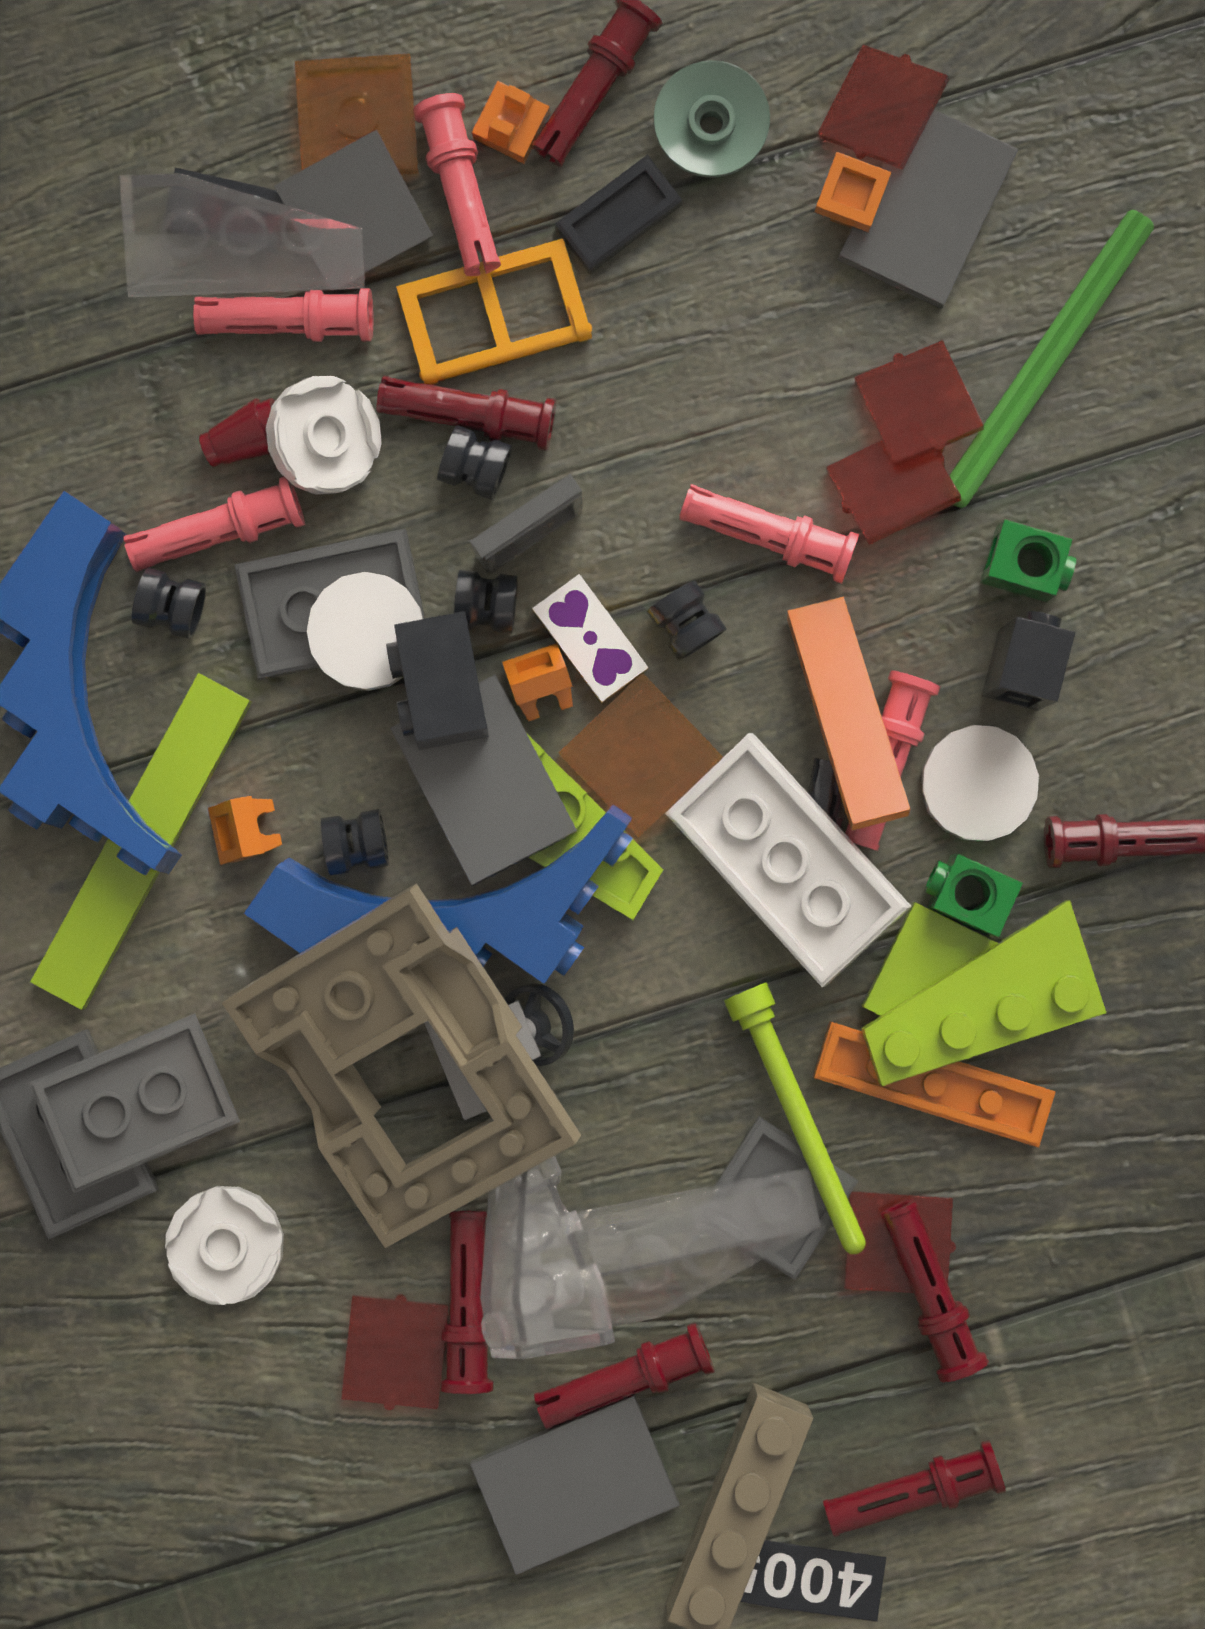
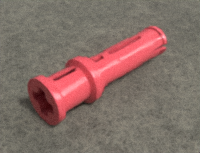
[413,93,501,276]
[193,288,374,342]
[124,476,305,572]
[679,484,859,584]
[845,670,941,851]

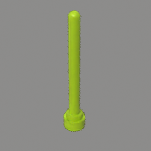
[724,982,866,1254]

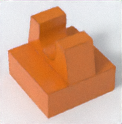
[472,81,550,164]
[814,152,891,233]
[502,643,573,721]
[208,796,282,865]

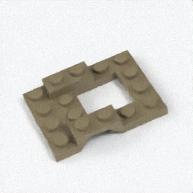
[222,883,581,1248]

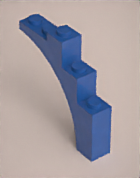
[0,491,182,875]
[244,805,633,984]

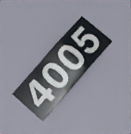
[740,1540,887,1621]

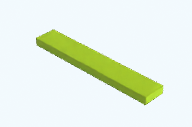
[30,673,252,1010]

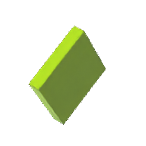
[861,902,999,1060]

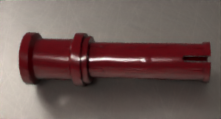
[531,0,663,167]
[376,376,557,451]
[1044,814,1205,868]
[880,1199,989,1382]
[441,1211,494,1394]
[534,1322,715,1430]
[823,1440,1006,1537]

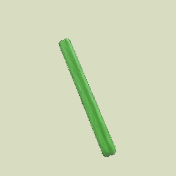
[940,210,1154,508]

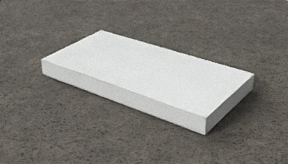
[665,733,912,987]

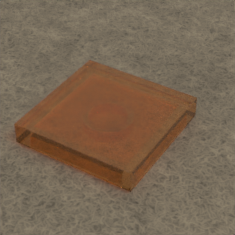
[295,53,419,175]
[558,673,723,838]

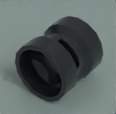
[437,426,512,501]
[132,568,206,640]
[454,570,518,634]
[647,580,727,661]
[321,809,389,875]

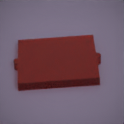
[818,44,949,169]
[854,340,984,467]
[826,423,961,545]
[844,1191,956,1293]
[341,1294,449,1410]

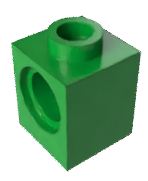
[980,519,1076,602]
[924,854,1023,937]

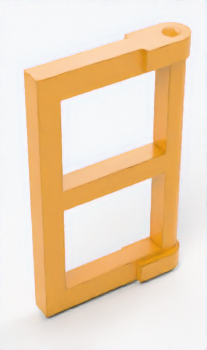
[396,238,592,385]

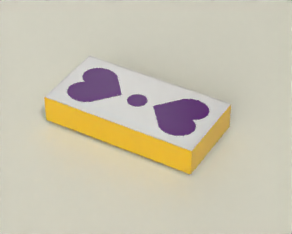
[532,574,649,704]

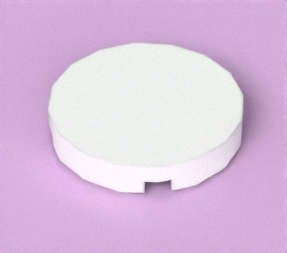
[266,376,382,494]
[307,572,423,691]
[921,725,1039,841]
[165,1186,284,1305]

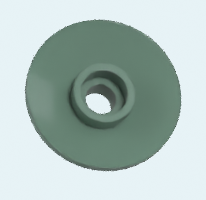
[654,60,770,177]

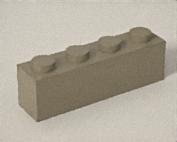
[666,1383,813,1629]

